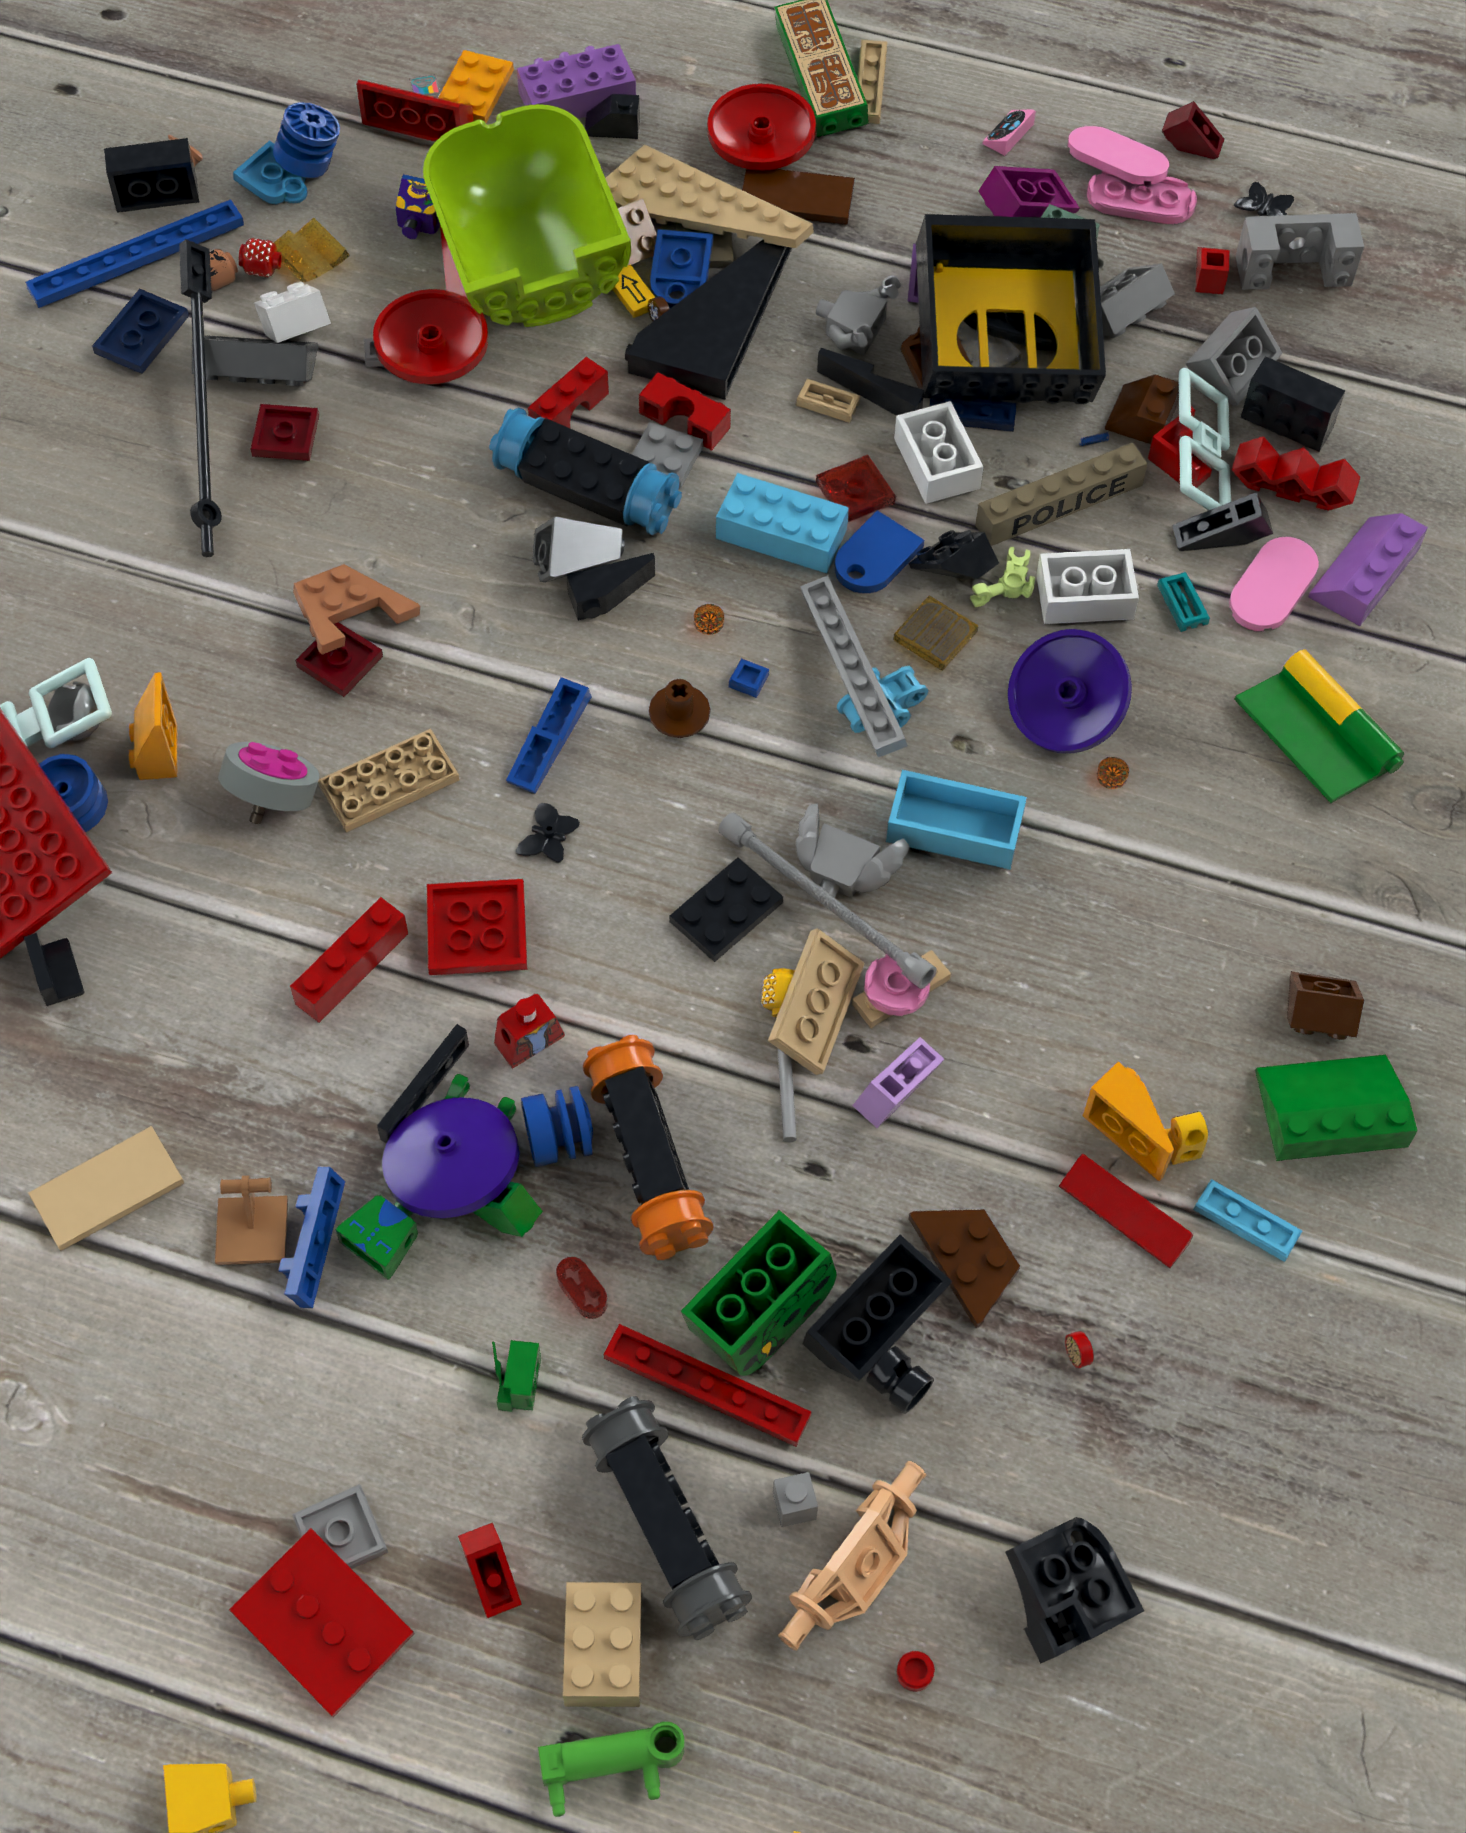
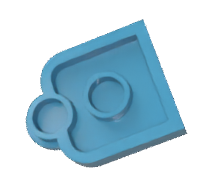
[233,140,307,204]

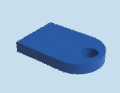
[650,229,713,309]
[835,510,925,593]

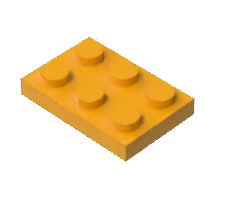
[438,50,514,123]

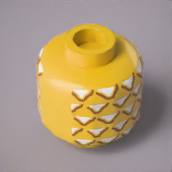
[761,968,795,1018]

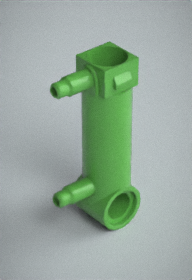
[538,1721,685,1817]

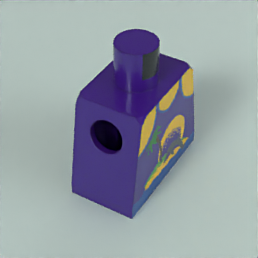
[396,174,440,239]

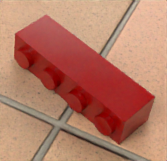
[290,897,408,1023]

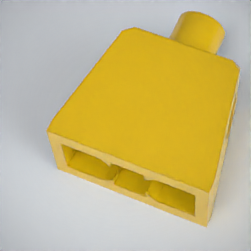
[163,1763,257,1833]

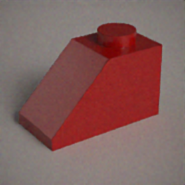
[458,1522,522,1618]

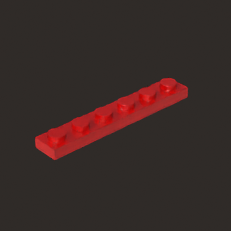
[603,1324,812,1447]

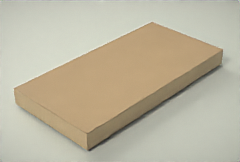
[768,928,865,1075]
[28,1126,184,1251]

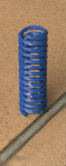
[1079,432,1109,446]

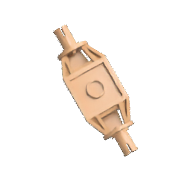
[778,1461,926,1651]

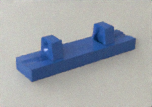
[278,1167,346,1308]

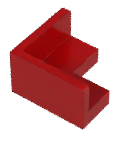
[1148,407,1212,488]

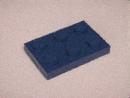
[92,288,189,374]

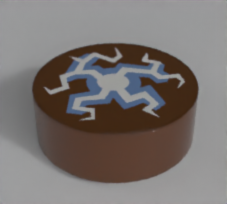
[648,296,669,322]

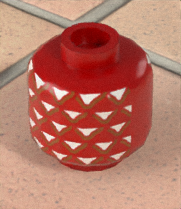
[239,238,282,278]

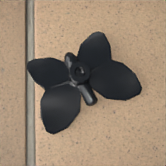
[1234,182,1294,216]
[516,803,580,863]

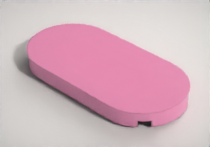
[1067,126,1169,185]
[1087,171,1197,224]
[1229,537,1319,631]

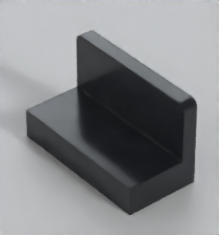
[24,933,85,1006]

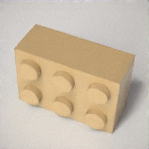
[563,1582,642,1707]

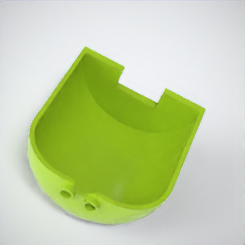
[423,104,631,327]

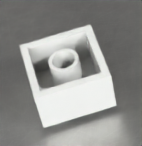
[254,282,331,343]

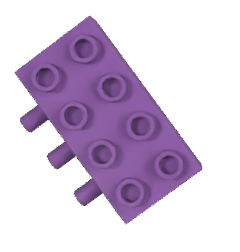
[517,44,636,119]

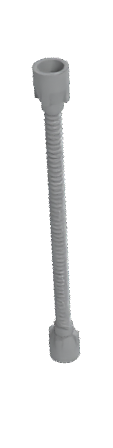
[719,812,937,989]

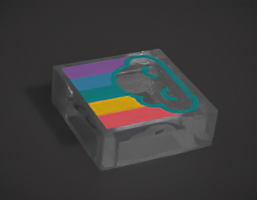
[409,74,440,97]

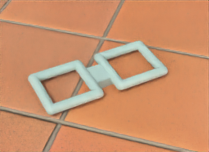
[1179,368,1231,511]
[0,658,112,748]

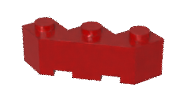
[1231,436,1361,511]

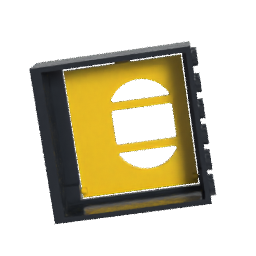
[916,214,1106,404]

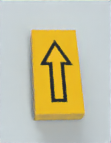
[612,264,655,318]

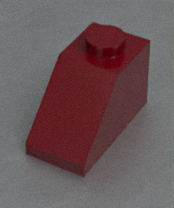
[1162,101,1225,159]

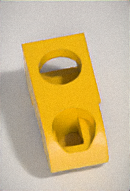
[1165,1111,1208,1165]

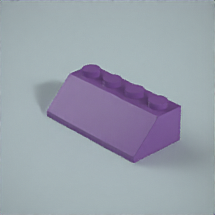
[1308,513,1428,626]

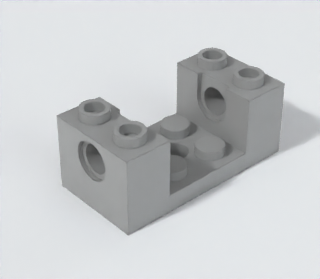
[1235,213,1364,290]

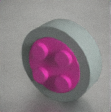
[218,742,319,824]

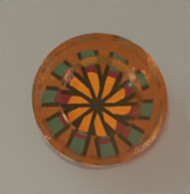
[694,604,724,635]
[1097,757,1129,789]

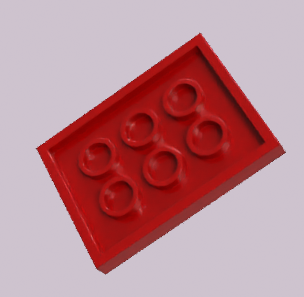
[229,1528,415,1718]

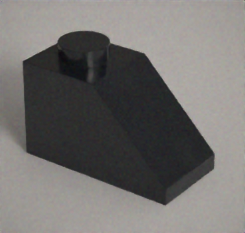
[585,94,640,139]

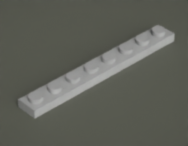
[800,575,907,758]

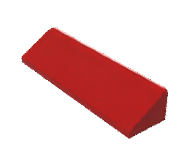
[1059,1154,1193,1268]

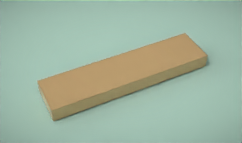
[857,40,887,124]

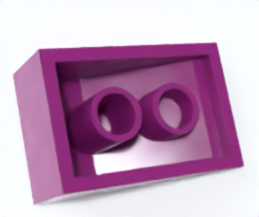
[978,166,1080,218]

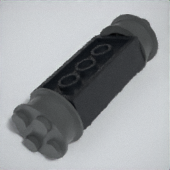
[582,1396,752,1640]

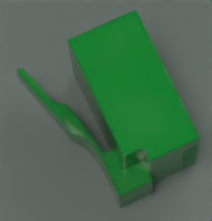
[492,1340,541,1412]

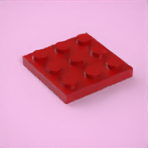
[427,879,528,976]

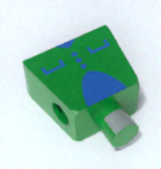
[335,1195,418,1280]

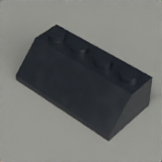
[802,1235,952,1382]

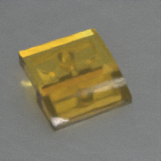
[274,218,350,283]

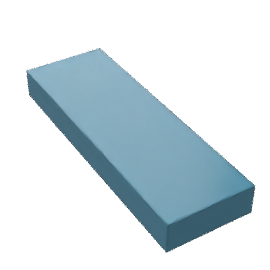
[1193,1179,1302,1262]

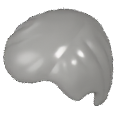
[47,681,100,740]

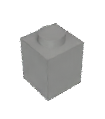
[773,1472,818,1527]

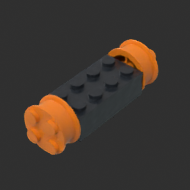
[583,1035,714,1260]

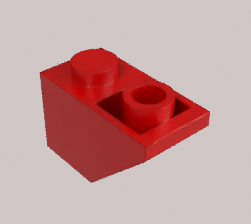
[1195,247,1230,295]

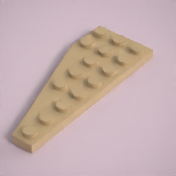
[605,144,814,248]

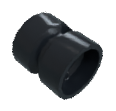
[866,1346,934,1414]

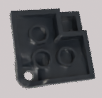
[1005,1517,1144,1664]

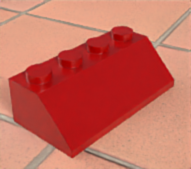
[356,80,474,142]

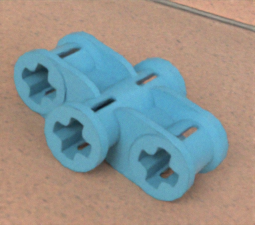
[837,666,928,733]

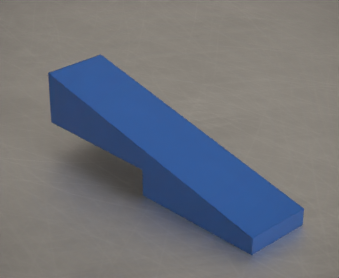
[506,677,592,794]

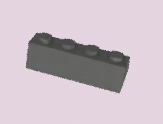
[192,335,318,386]

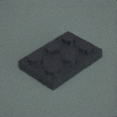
[669,857,783,962]

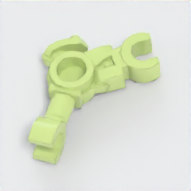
[970,547,1035,607]

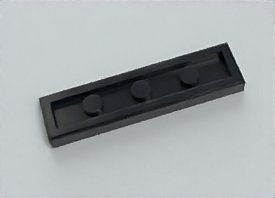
[377,1024,469,1144]

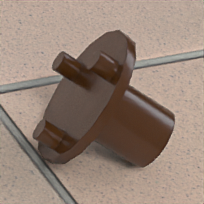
[649,679,711,738]

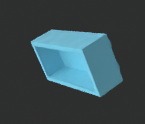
[716,473,849,574]
[886,770,1027,870]

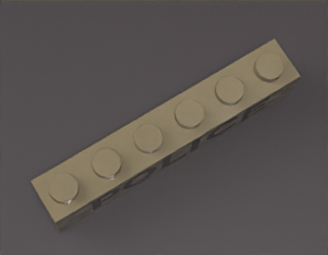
[975,443,1148,546]

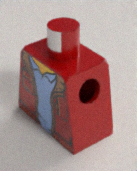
[494,993,565,1069]

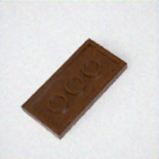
[742,169,855,225]

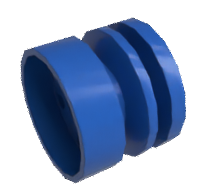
[273,102,340,178]
[521,1086,594,1167]

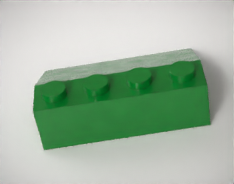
[1255,1054,1418,1161]

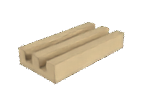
[796,379,861,423]

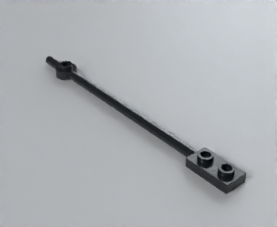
[179,239,222,557]

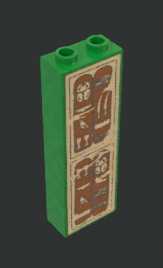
[774,0,869,137]

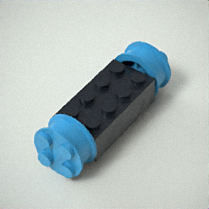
[489,408,682,535]

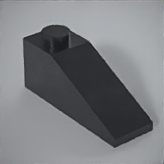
[1172,492,1273,551]
[566,553,655,621]

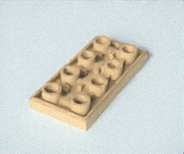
[318,729,459,833]

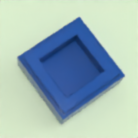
[729,658,769,698]

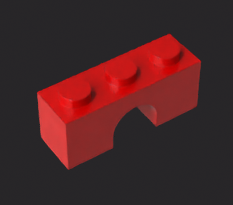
[528,357,609,428]
[639,372,731,451]

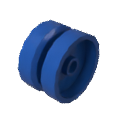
[39,754,108,833]

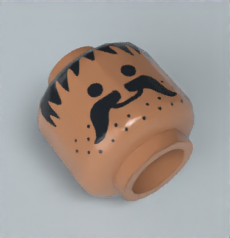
[210,249,238,291]

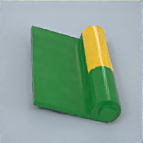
[1234,649,1404,803]

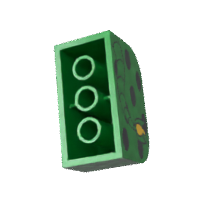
[681,1210,837,1376]

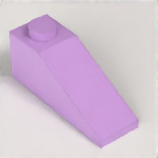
[852,1037,944,1128]

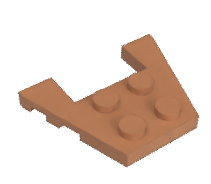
[293,564,420,654]

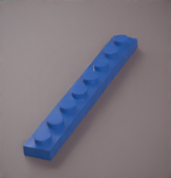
[25,199,244,308]

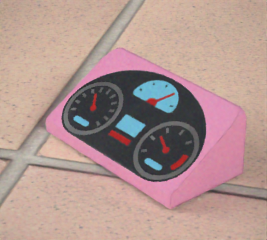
[983,109,1036,156]

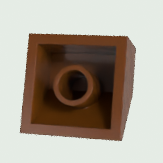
[1105,374,1179,444]
[1287,971,1364,1040]

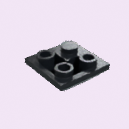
[908,530,999,579]

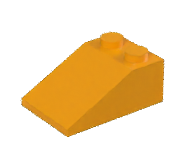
[129,672,177,780]
[1083,1062,1174,1181]

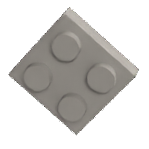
[632,422,703,489]

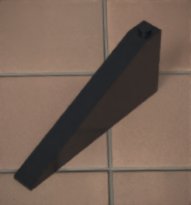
[625,240,792,400]

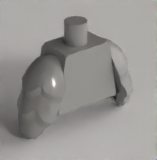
[796,803,910,898]

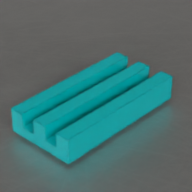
[1157,572,1210,632]

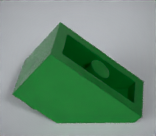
[473,1181,543,1237]

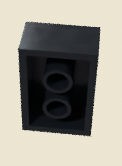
[104,138,200,213]
[1240,356,1346,452]

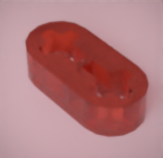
[556,1257,608,1319]

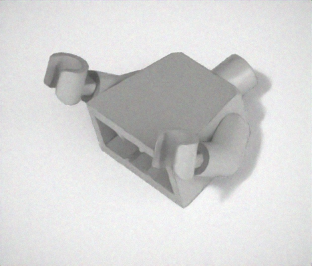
[816,275,901,356]

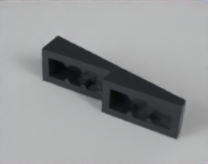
[817,348,924,416]

